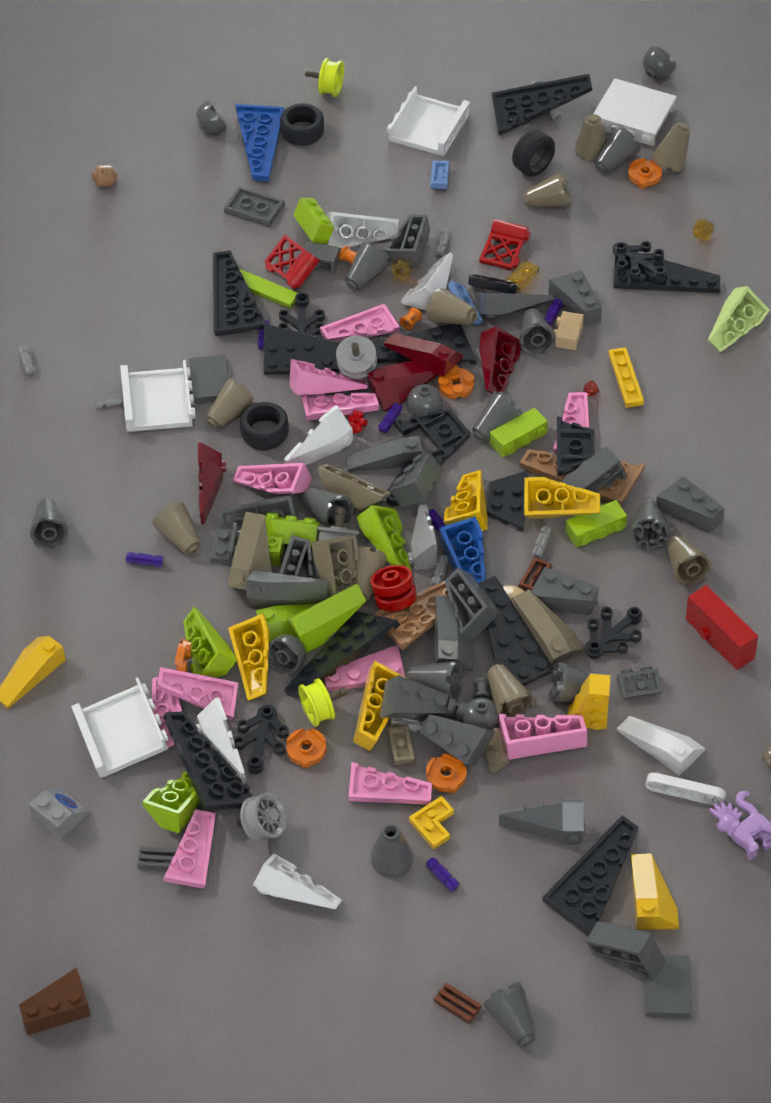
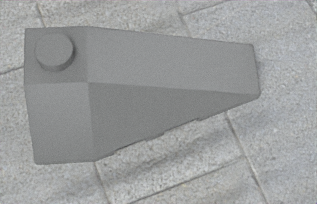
[408,501,437,571]

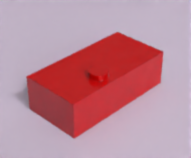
[685,585,758,670]

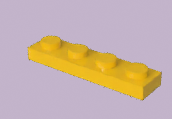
[608,347,644,408]

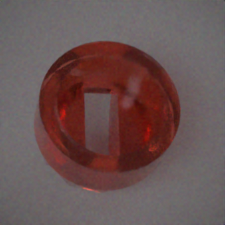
[583,380,599,396]

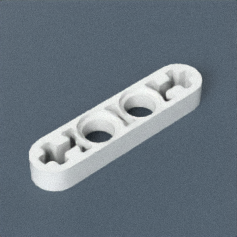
[645,773,726,806]

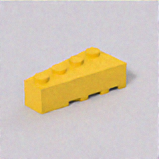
[353,660,408,752]

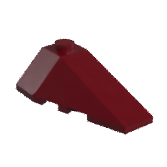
[479,326,521,394]
[384,333,464,377]
[367,361,438,412]
[198,442,226,525]

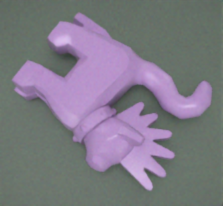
[709,791,771,861]

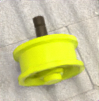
[305,58,344,97]
[298,678,348,727]

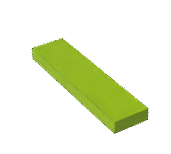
[239,269,298,309]

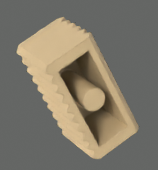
[554,311,584,351]

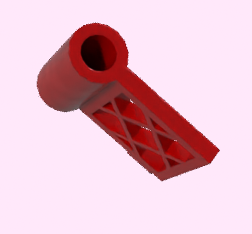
[479,219,531,271]
[264,234,320,289]

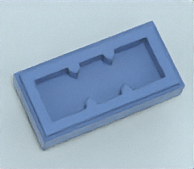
[430,160,449,189]

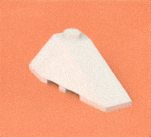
[401,252,453,311]
[284,405,353,466]
[616,716,705,776]
[253,854,342,909]

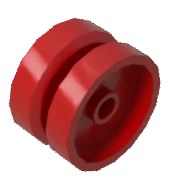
[370,565,417,612]

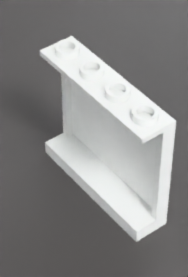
[593,78,677,146]
[387,86,470,157]
[120,360,196,432]
[71,677,169,778]

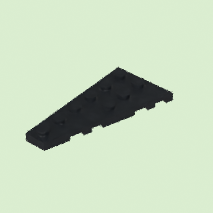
[491,74,593,136]
[213,250,266,336]
[613,252,720,293]
[264,323,340,375]
[372,324,476,364]
[478,575,554,686]
[284,611,400,698]
[163,711,253,811]
[542,815,639,936]

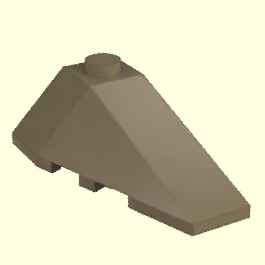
[227,512,272,590]
[311,535,359,598]
[512,590,584,665]

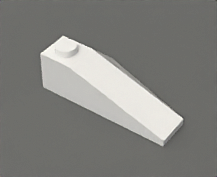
[327,212,399,248]
[195,697,246,784]

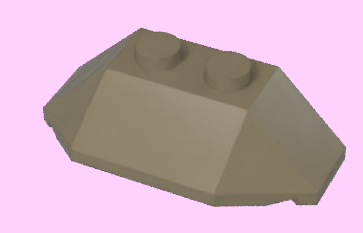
[317,464,391,510]

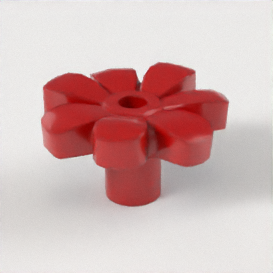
[348,410,368,434]

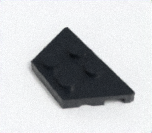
[557,416,595,476]
[487,471,528,532]

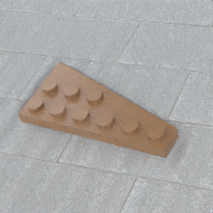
[519,450,645,506]
[374,581,449,651]

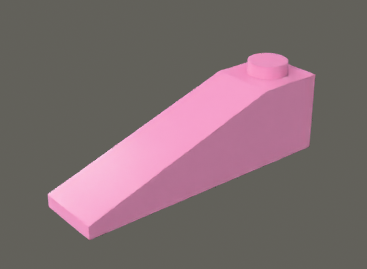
[289,359,368,396]
[233,463,312,494]

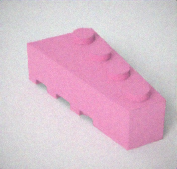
[499,714,587,760]

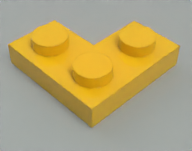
[409,796,454,850]

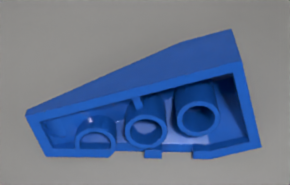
[439,517,486,583]

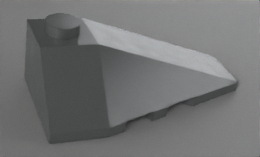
[475,292,553,318]
[346,435,422,472]
[218,493,299,530]
[246,571,329,609]
[434,595,474,671]
[499,799,584,844]

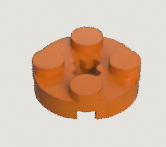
[628,158,662,189]
[438,366,474,399]
[174,639,192,673]
[286,728,327,768]
[426,754,467,794]

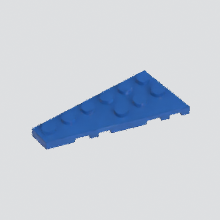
[235,104,284,181]

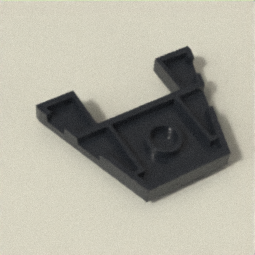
[394,409,470,466]

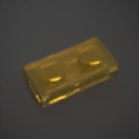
[506,260,539,292]

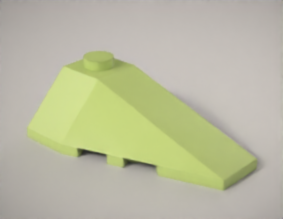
[708,286,770,352]

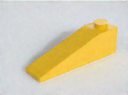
[444,470,488,532]
[524,477,600,519]
[228,614,269,701]
[0,636,66,709]
[631,854,679,930]

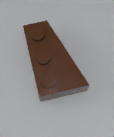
[19,967,91,1036]

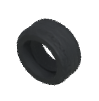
[280,103,324,146]
[512,129,555,176]
[240,402,289,450]

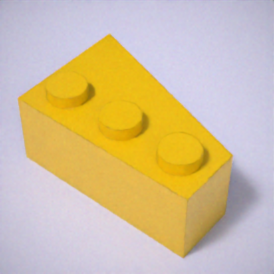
[567,674,610,730]

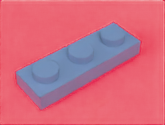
[447,280,483,326]

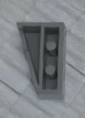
[279,535,313,604]

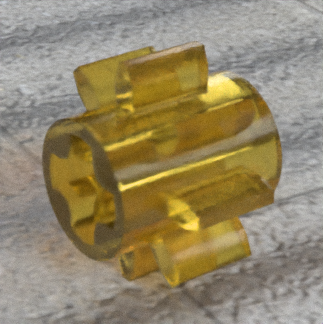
[692,219,714,241]
[390,259,413,282]

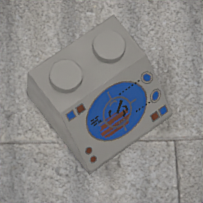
[29,789,90,840]

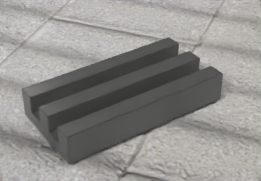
[137,847,177,870]

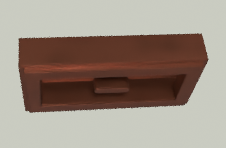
[518,557,552,591]
[434,983,482,1024]

